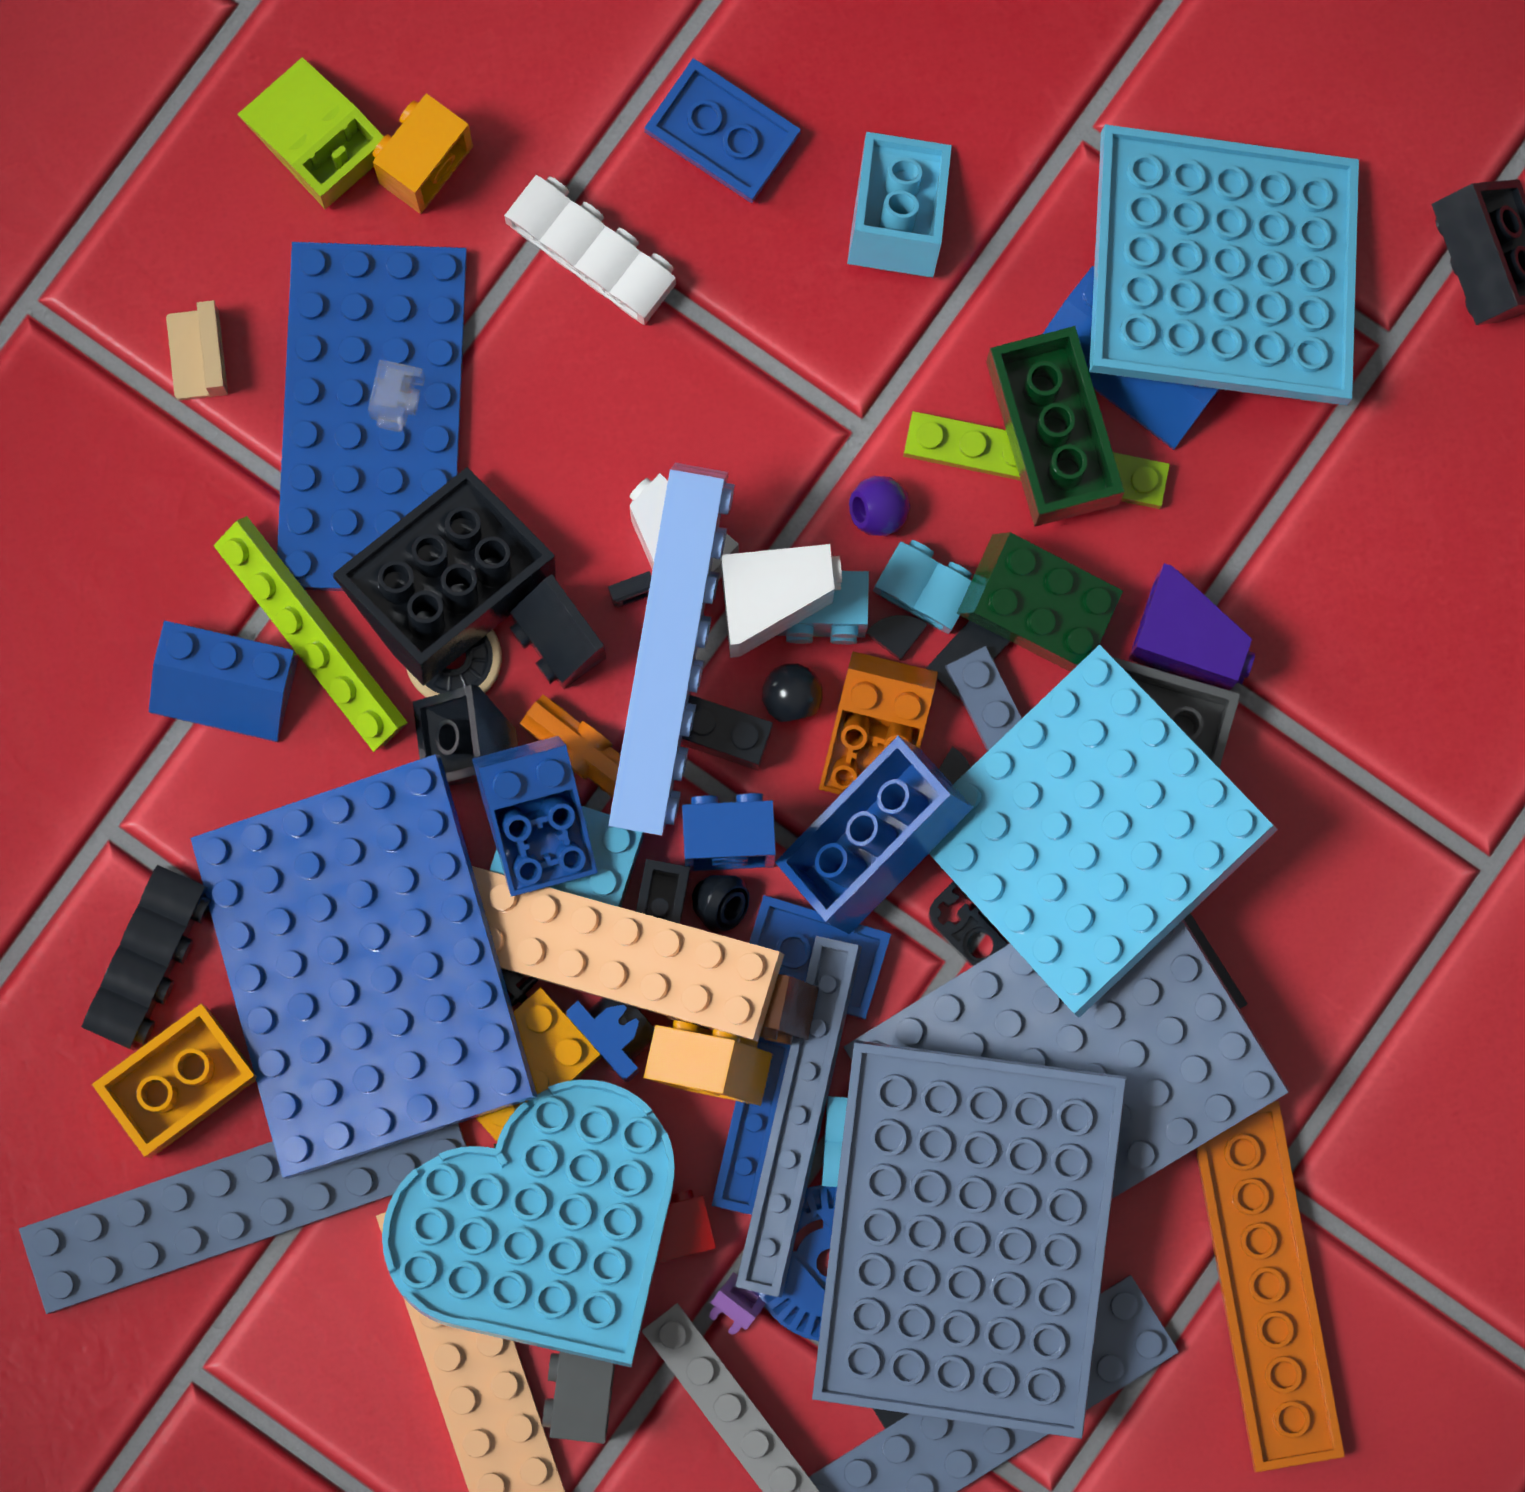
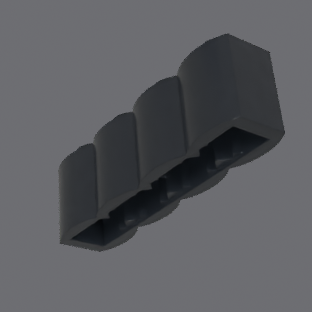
[81,865,212,1051]

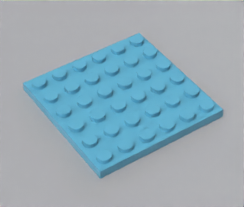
[1089,124,1359,406]
[929,644,1278,1018]

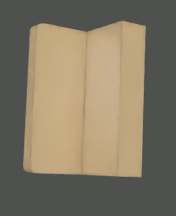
[166,300,228,401]

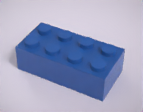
[775,736,973,934]

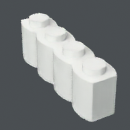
[504,175,676,325]

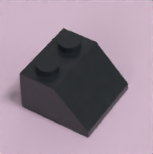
[509,574,606,689]

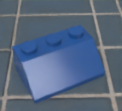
[148,620,299,743]

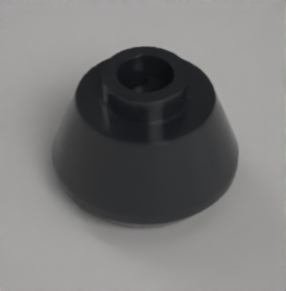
[692,875,750,933]

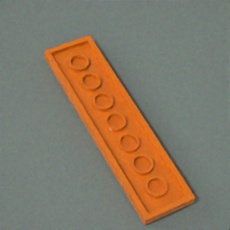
[1195,1101,1345,1472]

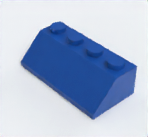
[1042,266,1221,450]

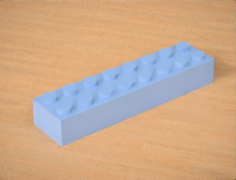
[608,463,735,836]

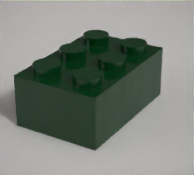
[957,532,1123,671]

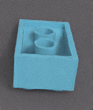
[847,132,952,278]

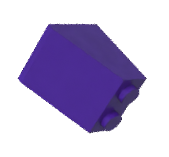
[1128,563,1256,691]

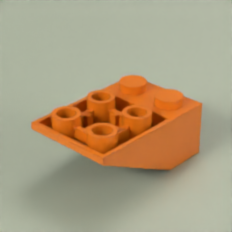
[819,651,938,795]

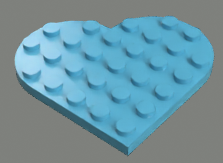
[382,1080,675,1367]

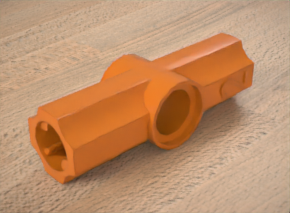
[520,695,621,798]

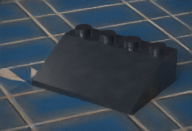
[333,467,556,686]

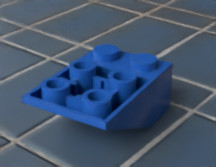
[472,736,598,897]

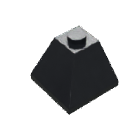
[413,685,518,786]

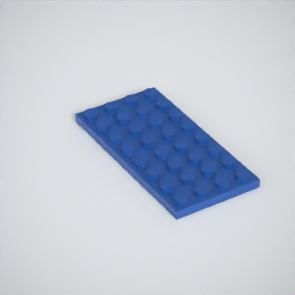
[277,242,467,591]

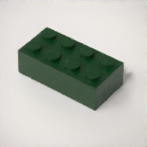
[986,326,1124,527]

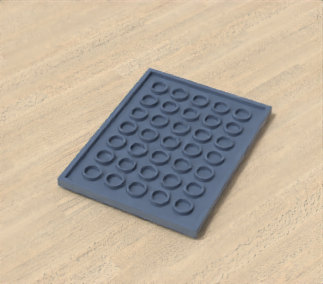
[844,919,1290,1199]
[812,1040,1127,1439]

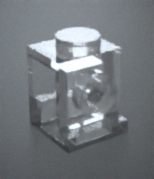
[368,360,425,432]

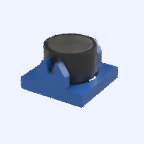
[566,998,655,1082]

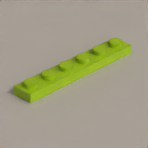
[903,411,1170,509]
[213,516,408,752]

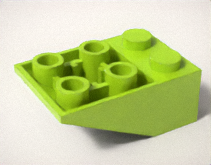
[238,57,384,209]

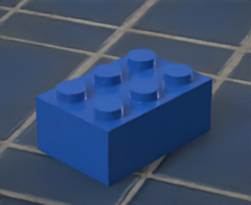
[682,793,776,872]

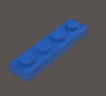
[711,1037,791,1215]

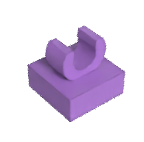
[709,1272,766,1335]

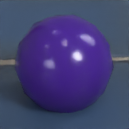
[849,476,910,536]

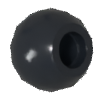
[762,664,822,722]

